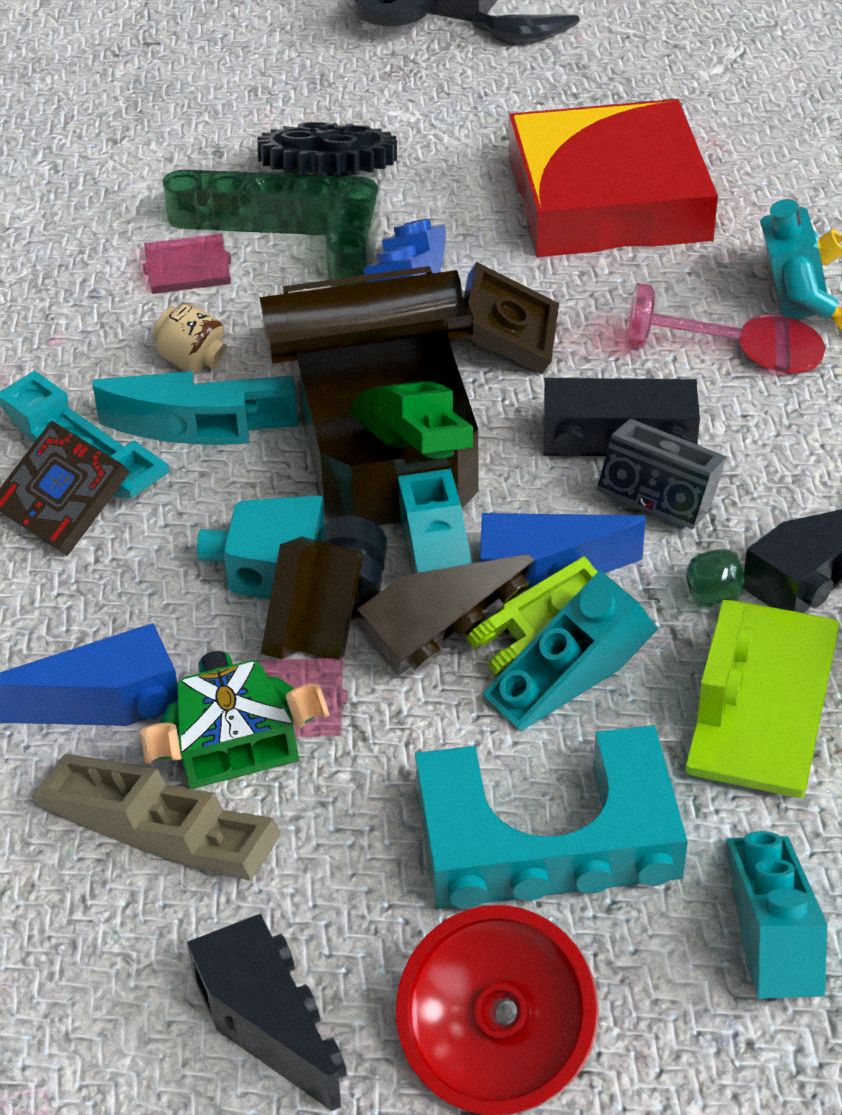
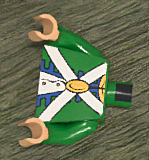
[140,651,330,789]

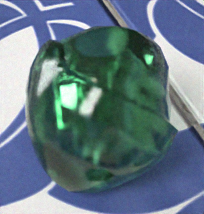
[686,549,745,608]

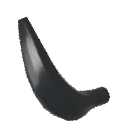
[472,12,580,44]

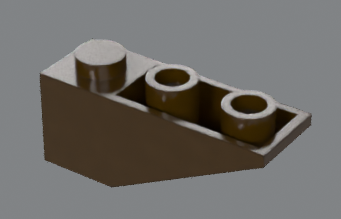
[356,554,534,676]

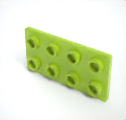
[686,599,840,798]

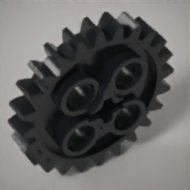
[257,122,397,177]

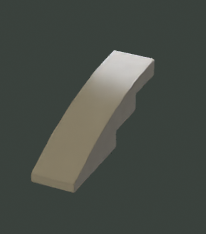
[32,754,281,881]

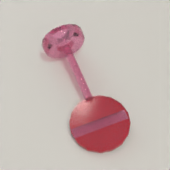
[625,283,826,373]

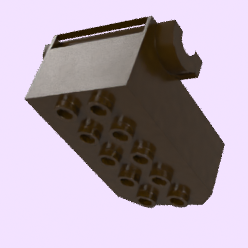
[259,266,479,525]

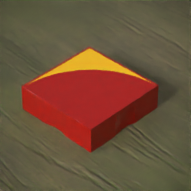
[508,99,718,257]

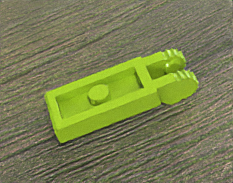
[466,556,598,677]

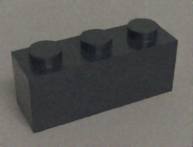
[543,378,700,456]

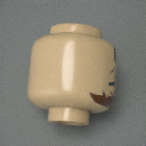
[152,303,227,375]

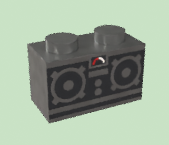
[596,419,727,530]

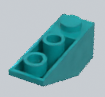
[398,469,472,573]
[482,570,658,731]
[727,831,828,999]

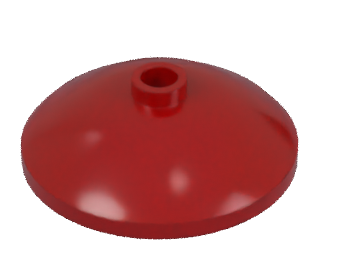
[396,905,599,1115]

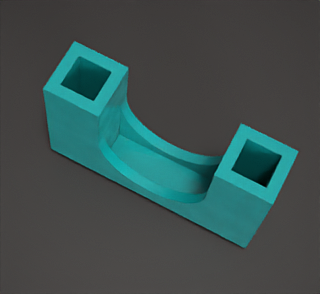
[415,725,688,909]

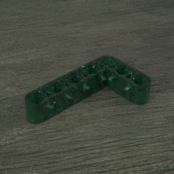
[162,169,380,287]

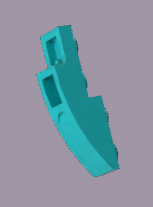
[93,371,298,445]

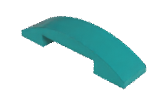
[0,370,170,499]

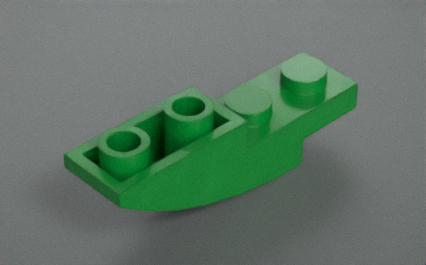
[350,382,473,458]

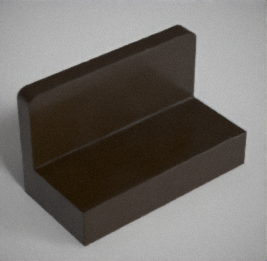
[261,536,363,661]

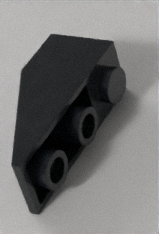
[741,509,842,613]
[187,913,347,1111]

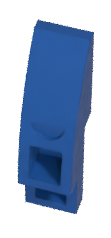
[364,218,446,282]

